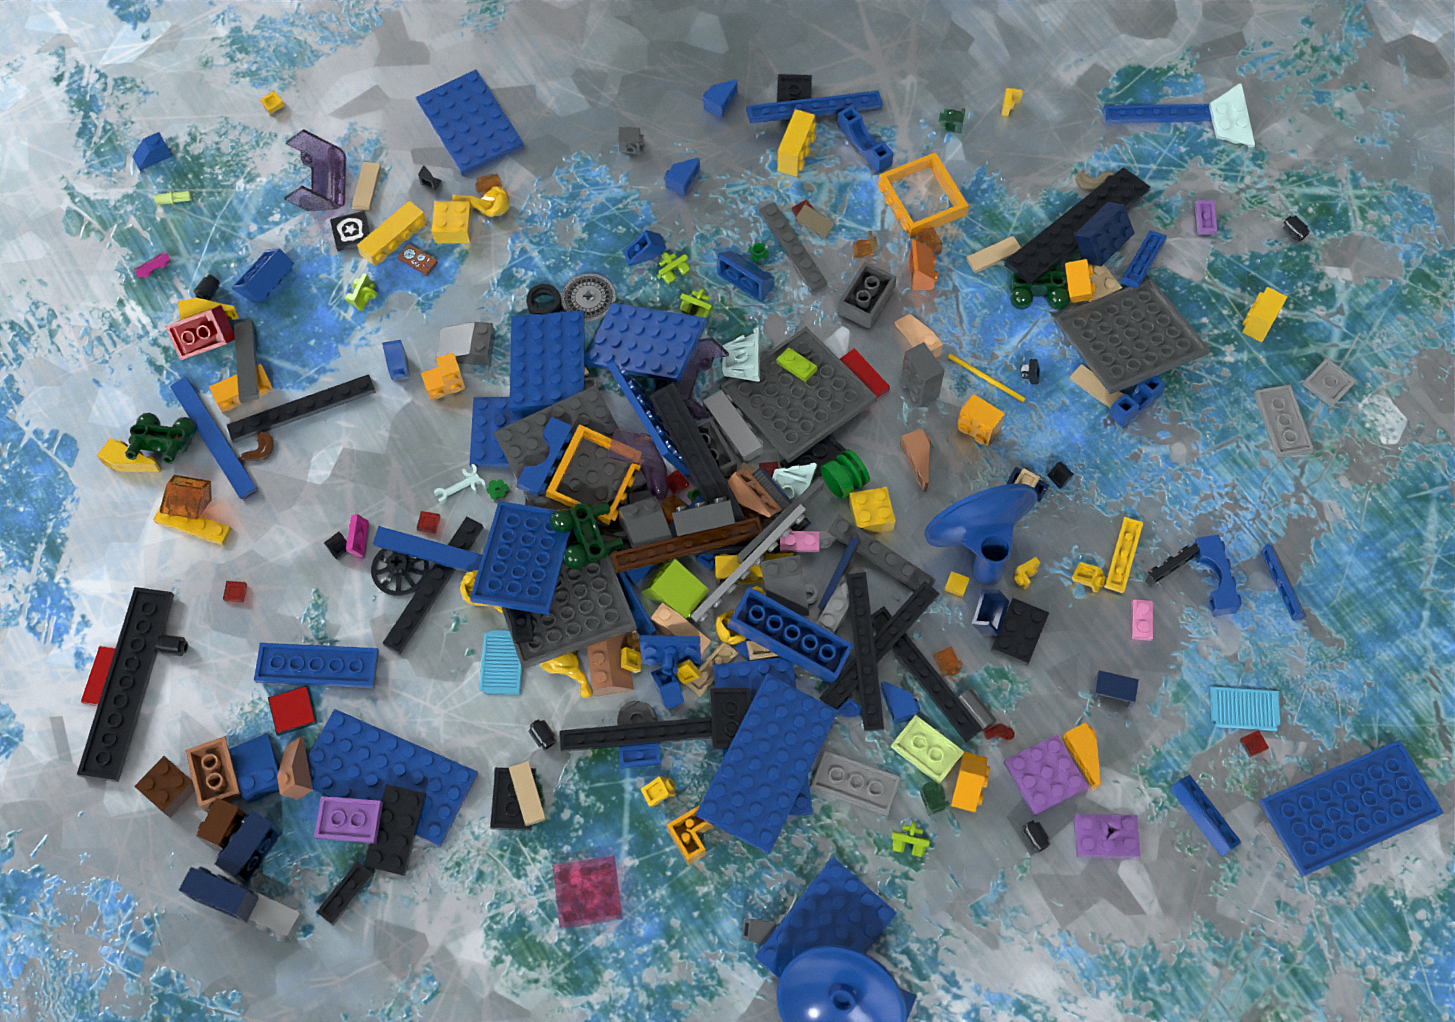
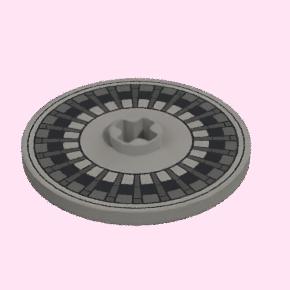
[561,274,616,322]

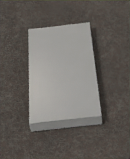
[1253,384,1314,459]
[811,750,902,816]

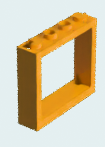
[877,152,969,238]
[546,424,643,525]

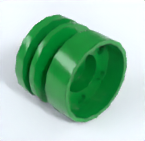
[820,449,870,500]

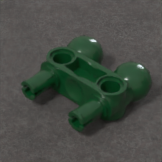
[1010,263,1070,310]
[125,412,197,464]
[550,502,624,569]

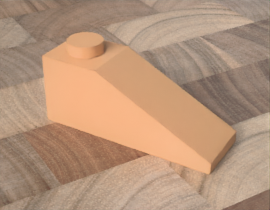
[894,313,943,358]
[651,603,711,656]

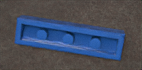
[1261,543,1306,621]
[615,572,657,636]
[1170,775,1242,856]

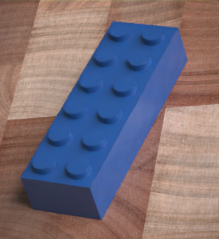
[726,587,853,684]

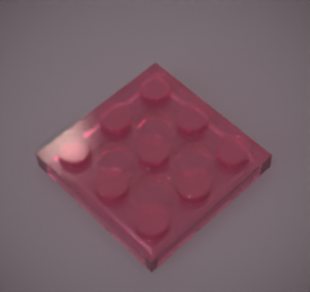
[552,856,623,929]

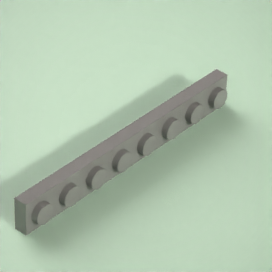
[690,504,806,624]

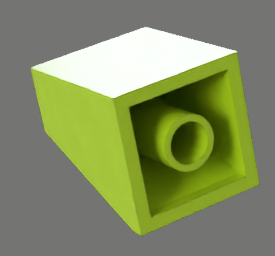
[640,559,710,620]

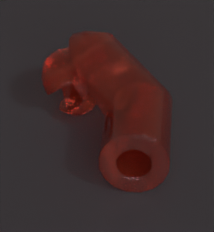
[983,724,1015,740]

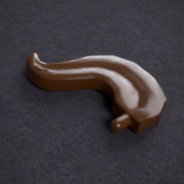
[239,432,274,466]

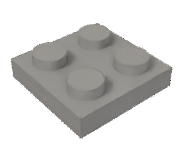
[1302,358,1357,407]

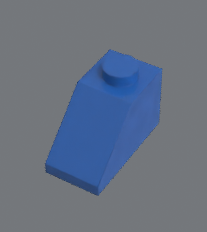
[702,80,738,116]
[132,132,172,171]
[664,158,700,195]
[623,230,666,266]
[382,339,410,380]
[651,668,684,709]
[880,681,920,725]

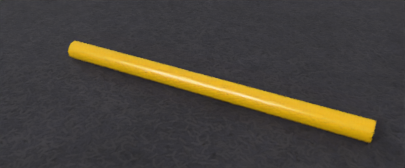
[948,353,1026,403]

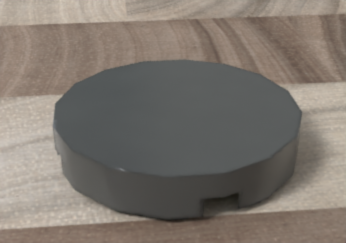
[617,700,657,725]

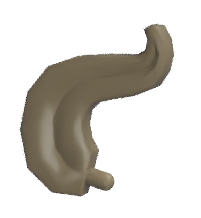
[1075,170,1114,191]

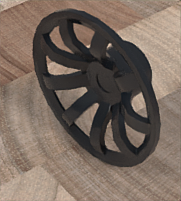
[371,548,429,596]

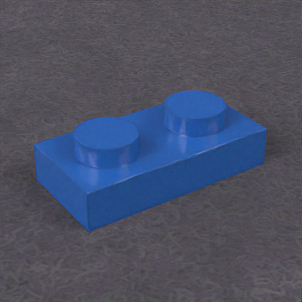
[619,743,661,769]

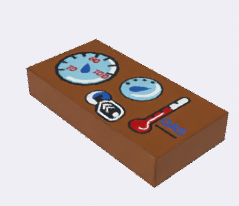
[398,244,438,276]

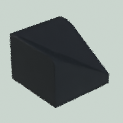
[418,165,441,190]

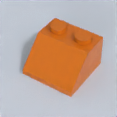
[909,240,938,290]

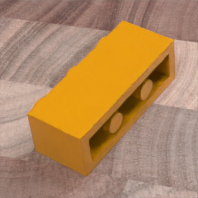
[209,364,274,412]

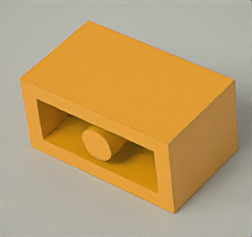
[1065,259,1096,303]

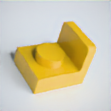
[1001,88,1023,116]
[1014,557,1040,590]
[1071,562,1105,593]
[641,776,677,807]

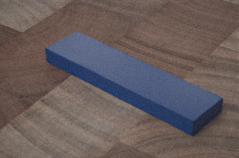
[1121,230,1167,289]

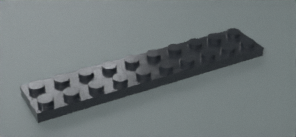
[1004,167,1150,286]
[76,587,174,782]

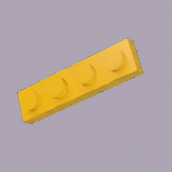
[153,503,232,546]
[1104,517,1143,593]

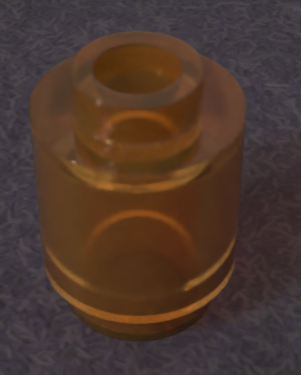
[474,173,502,195]

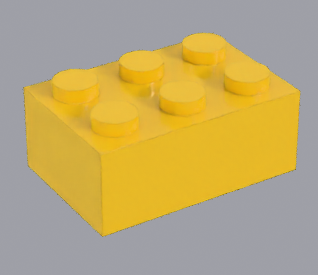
[777,109,817,177]

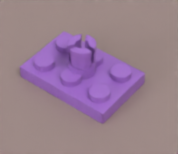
[314,796,383,844]
[1074,814,1141,858]

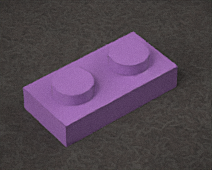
[1195,200,1217,235]

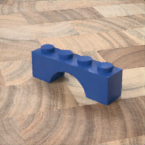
[837,106,894,173]
[517,416,574,498]
[1193,535,1242,617]

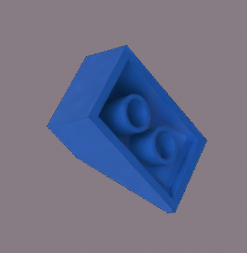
[229,733,280,804]

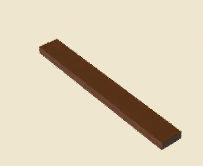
[610,517,763,574]

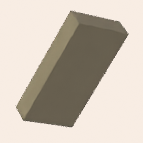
[795,204,835,239]

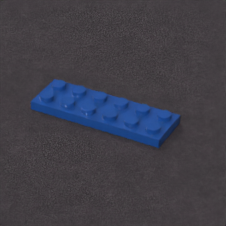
[254,643,379,688]

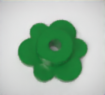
[487,480,509,500]

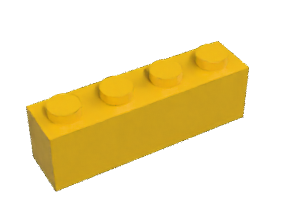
[357,201,427,267]
[715,552,793,585]

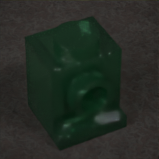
[938,109,965,133]
[919,781,950,816]

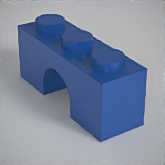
[1109,376,1166,428]

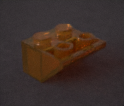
[160,475,212,519]

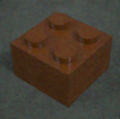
[134,756,195,818]
[196,798,246,851]

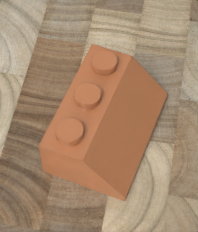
[587,634,634,697]
[185,736,240,812]

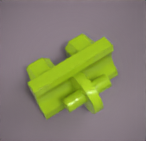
[656,252,690,285]
[345,274,377,311]
[680,288,715,318]
[891,820,930,857]

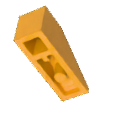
[1062,722,1101,791]

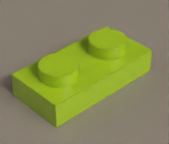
[777,347,817,382]

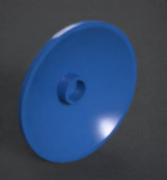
[924,484,1038,585]
[777,945,917,1022]

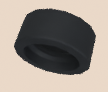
[526,284,562,314]

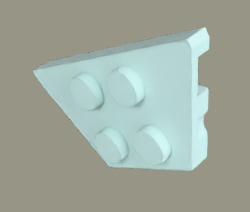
[1209,84,1255,148]
[722,328,760,382]
[772,463,817,518]

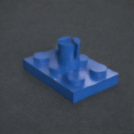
[640,635,701,675]

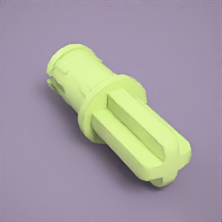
[154,191,191,206]

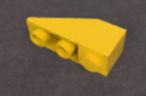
[178,298,239,321]
[96,438,161,472]

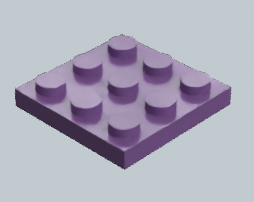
[1003,734,1089,816]

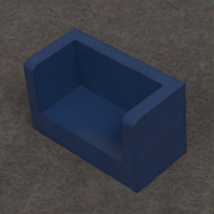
[972,589,1009,636]
[1092,670,1139,708]

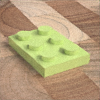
[891,715,964,785]

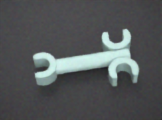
[434,464,486,504]

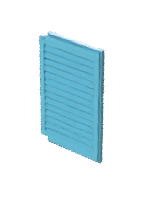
[479,630,522,695]
[1210,686,1281,731]

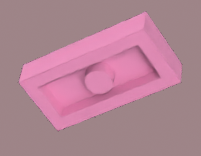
[780,531,819,552]
[1131,600,1153,641]

